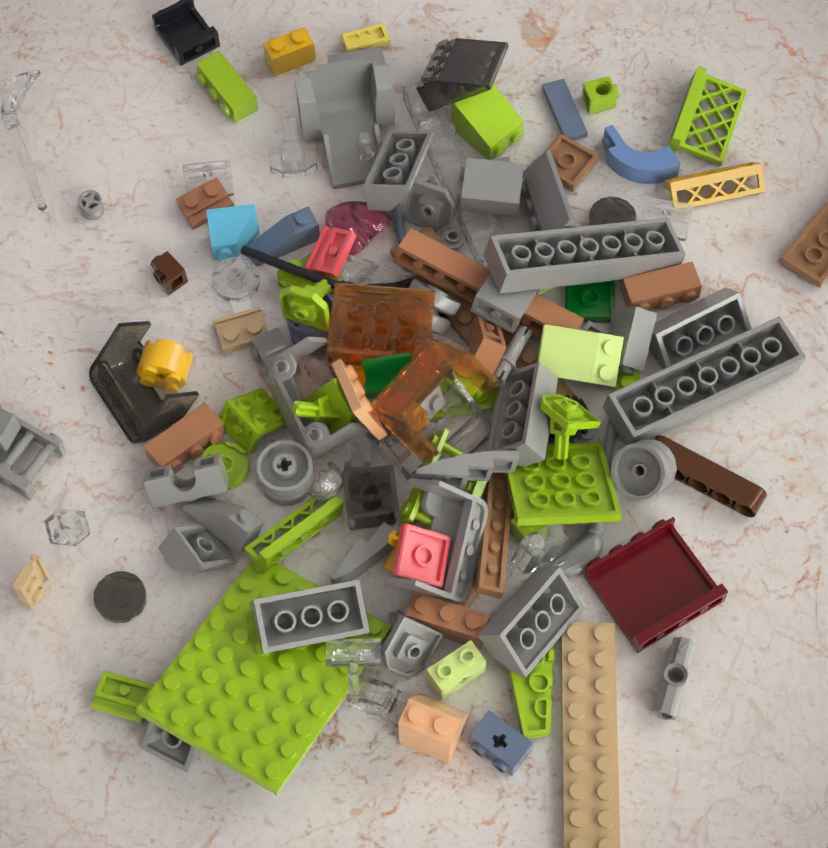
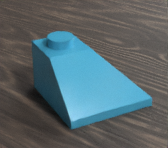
[206,204,259,260]

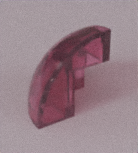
[325,201,393,262]

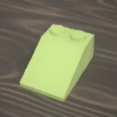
[537,324,624,387]

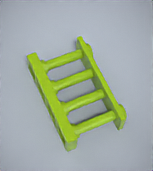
[398,428,487,528]

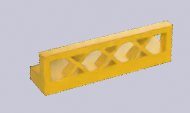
[664,161,765,211]

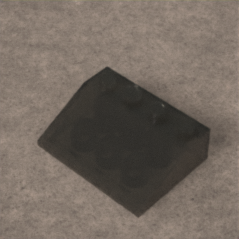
[416,38,509,112]

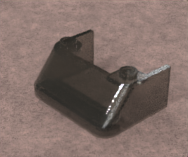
[89,321,199,444]

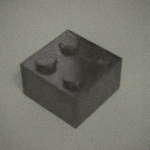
[342,464,400,530]

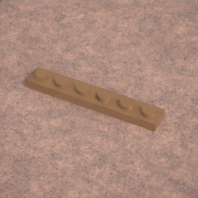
[475,472,512,599]

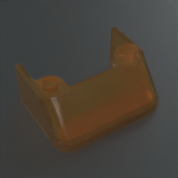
[372,339,500,462]

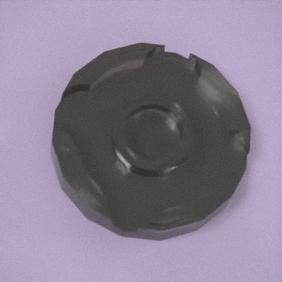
[589,196,636,226]
[94,571,147,623]

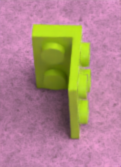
[219,388,287,455]

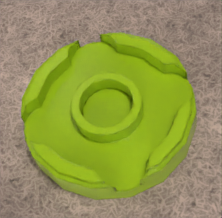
[201,441,250,490]

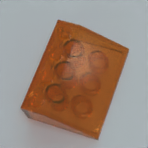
[327,282,435,372]

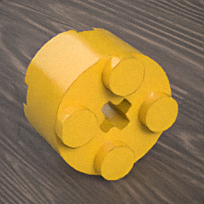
[137,339,193,394]

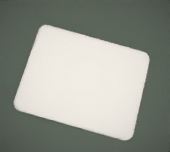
[229,293,252,314]

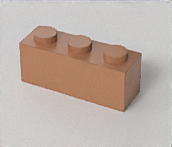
[620,261,702,311]
[144,402,226,474]
[405,592,490,650]

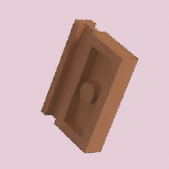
[176,177,234,230]

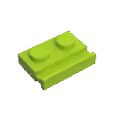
[90,671,154,724]

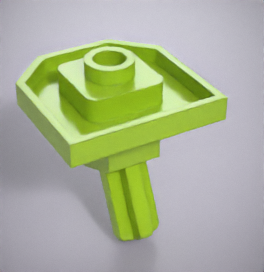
[279,279,331,332]
[291,377,356,434]
[540,394,601,460]

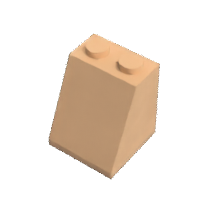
[398,693,471,764]

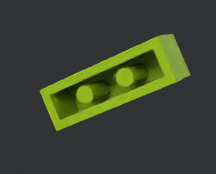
[196,51,258,123]

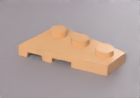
[332,359,387,440]

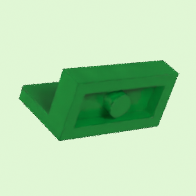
[361,353,418,398]

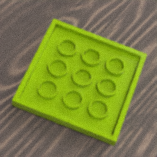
[505,442,622,526]

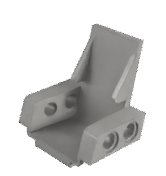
[295,58,395,189]

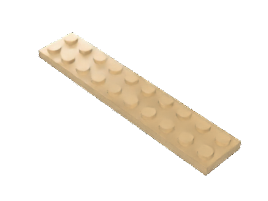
[561,622,620,848]

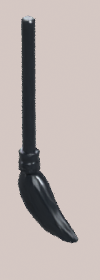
[240,246,415,306]

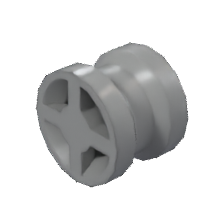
[78,190,105,220]

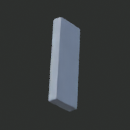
[542,79,588,141]

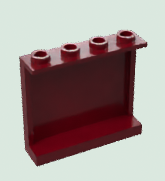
[584,517,728,653]

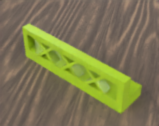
[244,491,344,573]

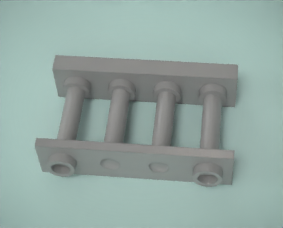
[0,405,66,500]

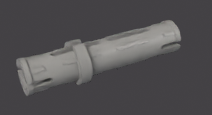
[489,326,532,387]

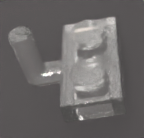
[326,638,381,696]

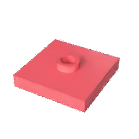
[392,523,451,589]

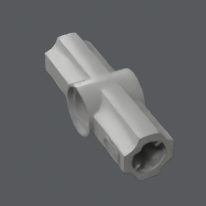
[652,637,696,721]

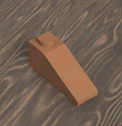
[468,314,507,374]

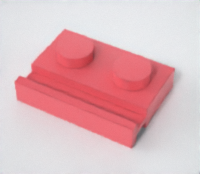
[305,225,357,278]

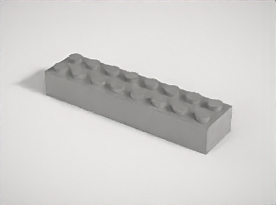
[483,218,686,294]
[603,316,806,445]

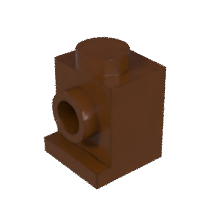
[150,251,188,295]

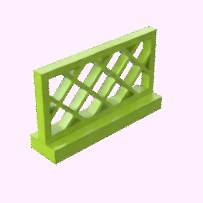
[668,66,747,166]

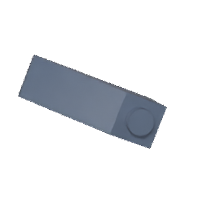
[247,206,320,267]

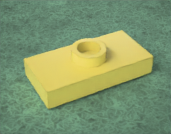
[341,23,391,52]

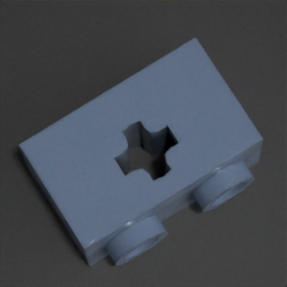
[469,710,533,776]

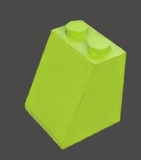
[451,74,524,160]

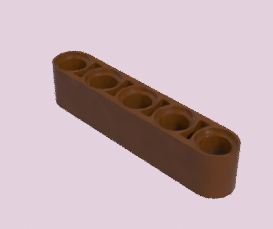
[654,435,767,518]

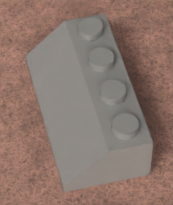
[363,130,434,211]
[521,150,575,231]
[649,287,752,369]
[486,361,558,467]
[478,566,584,677]
[250,579,370,654]

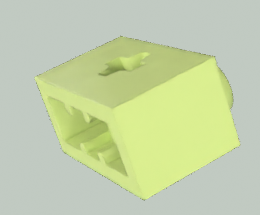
[426,640,487,701]

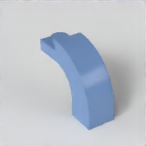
[602,125,680,184]

